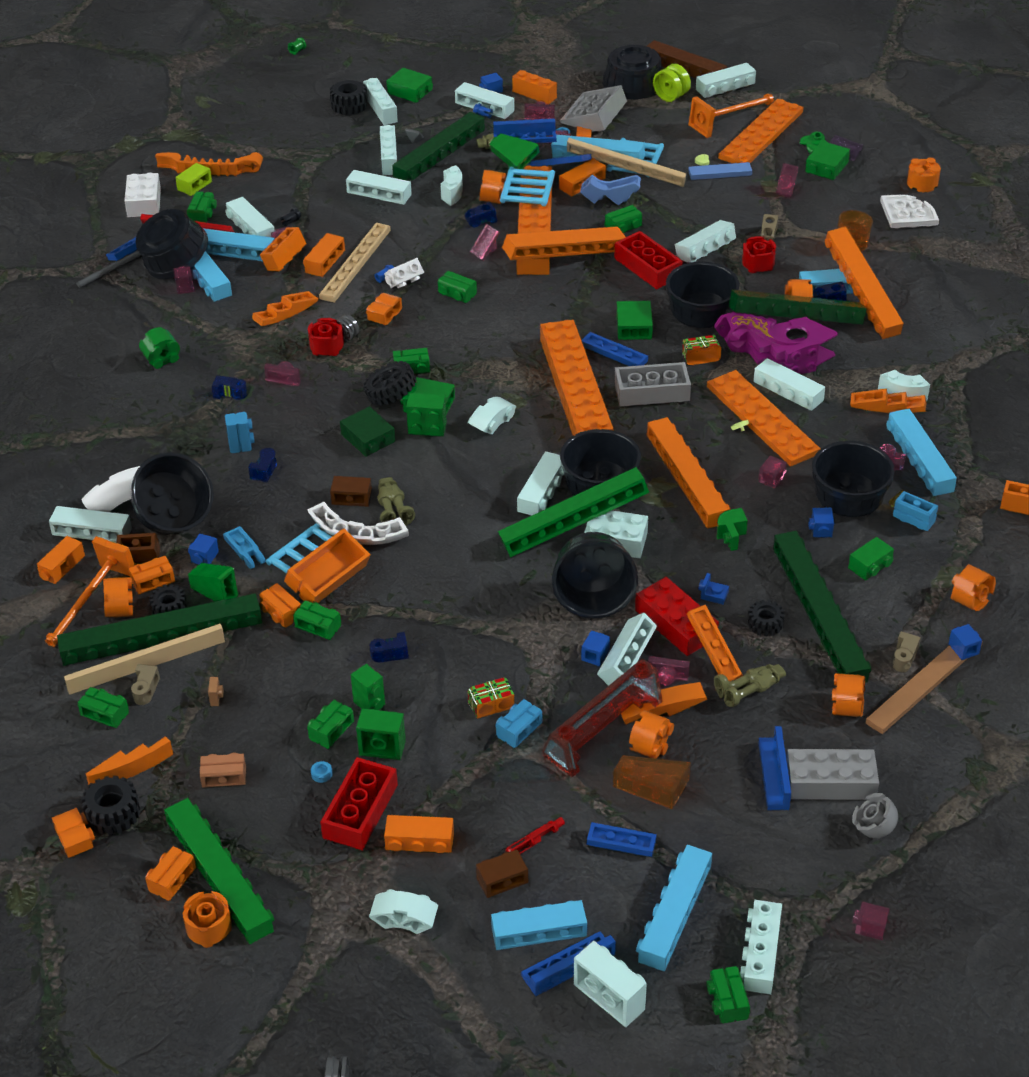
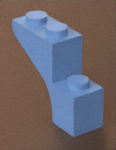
[580,175,641,206]

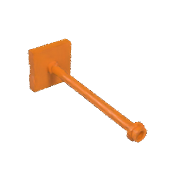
[688,94,774,138]
[45,536,135,647]

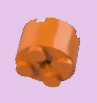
[907,158,941,192]
[479,170,506,204]
[785,279,813,298]
[951,564,996,611]
[103,577,133,618]
[832,673,865,717]
[629,710,674,759]
[183,891,232,948]

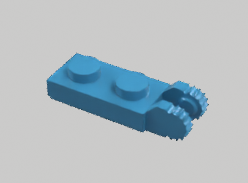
[223,526,265,569]

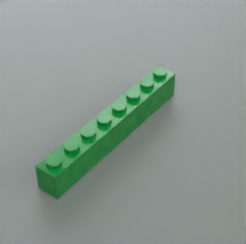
[498,467,649,557]
[164,798,275,945]

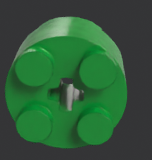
[139,327,180,369]

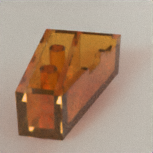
[613,755,691,809]

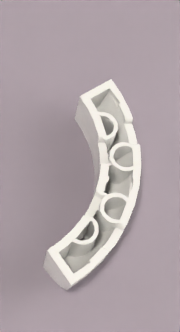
[81,466,140,512]
[307,502,409,545]

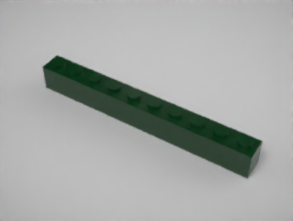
[773,531,871,683]
[57,593,262,666]

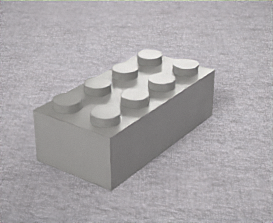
[615,362,691,406]
[786,749,879,800]

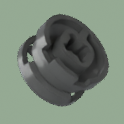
[337,314,359,342]
[325,1055,349,1077]

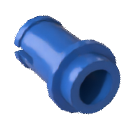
[473,103,493,118]
[374,265,394,283]

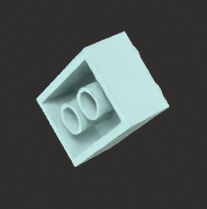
[584,510,648,559]
[574,941,647,1027]

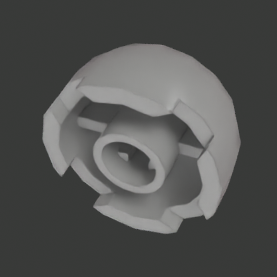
[852,793,898,839]

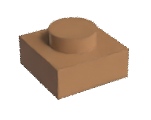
[208,677,224,706]

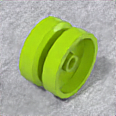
[653,64,691,102]

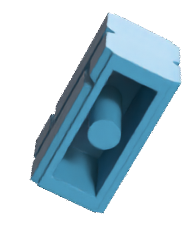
[225,412,255,453]
[893,491,938,531]
[496,699,542,748]

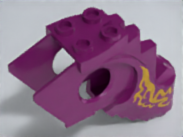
[714,311,838,374]

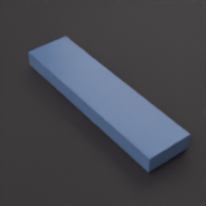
[688,162,752,180]

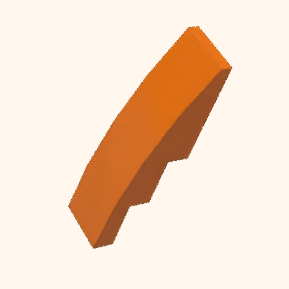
[252,291,318,326]
[850,389,926,413]
[618,682,707,725]
[86,736,173,785]

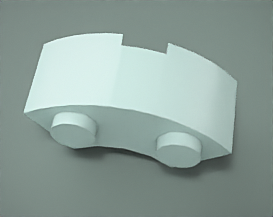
[440,165,463,206]
[878,370,930,401]
[468,397,516,435]
[369,889,438,934]

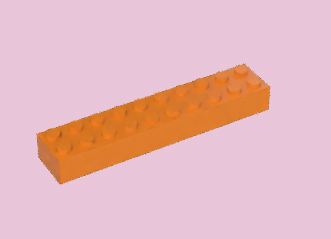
[516,165,552,275]
[540,320,614,436]

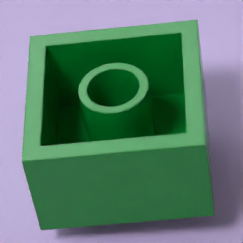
[406,393,447,436]
[356,708,406,760]

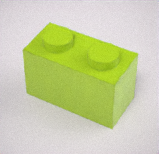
[175,163,212,196]

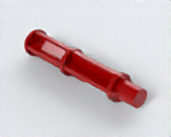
[506,817,565,854]

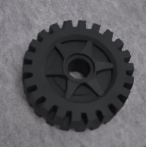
[363,361,417,406]

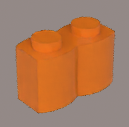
[366,293,402,325]
[52,808,95,858]

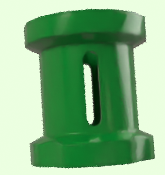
[288,37,307,55]

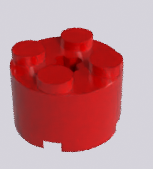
[742,236,776,273]
[308,318,344,356]

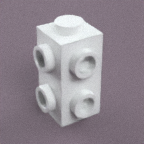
[384,258,424,289]

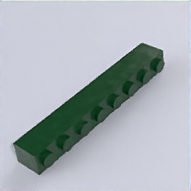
[392,112,485,181]
[729,290,867,325]

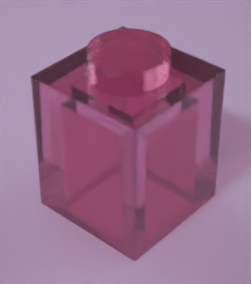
[173,266,194,294]
[758,456,787,488]
[852,901,890,940]

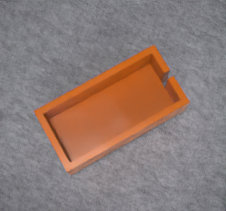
[284,528,371,603]

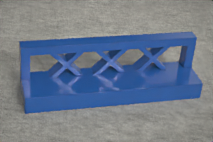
[493,119,557,143]
[758,726,791,810]
[521,931,616,996]

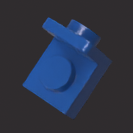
[698,573,729,605]

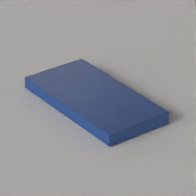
[526,154,592,166]

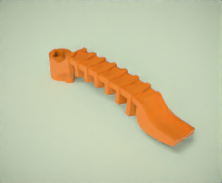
[155,152,263,176]

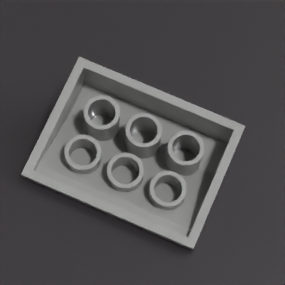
[560,85,627,132]

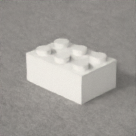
[125,173,161,217]

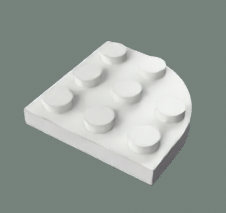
[880,195,939,229]

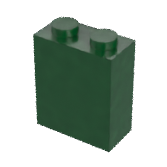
[340,406,395,457]

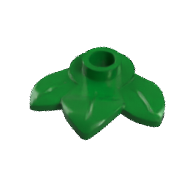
[799,132,827,153]

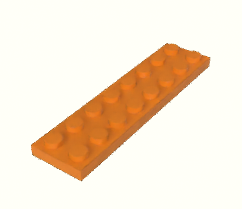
[718,99,804,163]
[707,370,821,467]

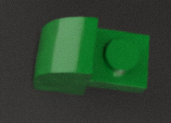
[717,508,748,551]

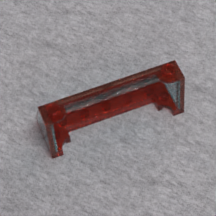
[542,659,663,777]

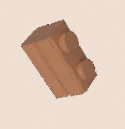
[200,752,246,788]

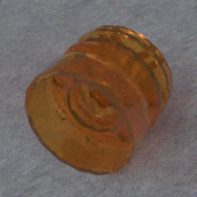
[837,210,873,251]

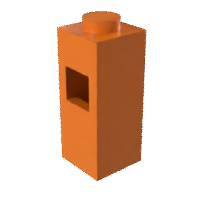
[37,536,85,584]

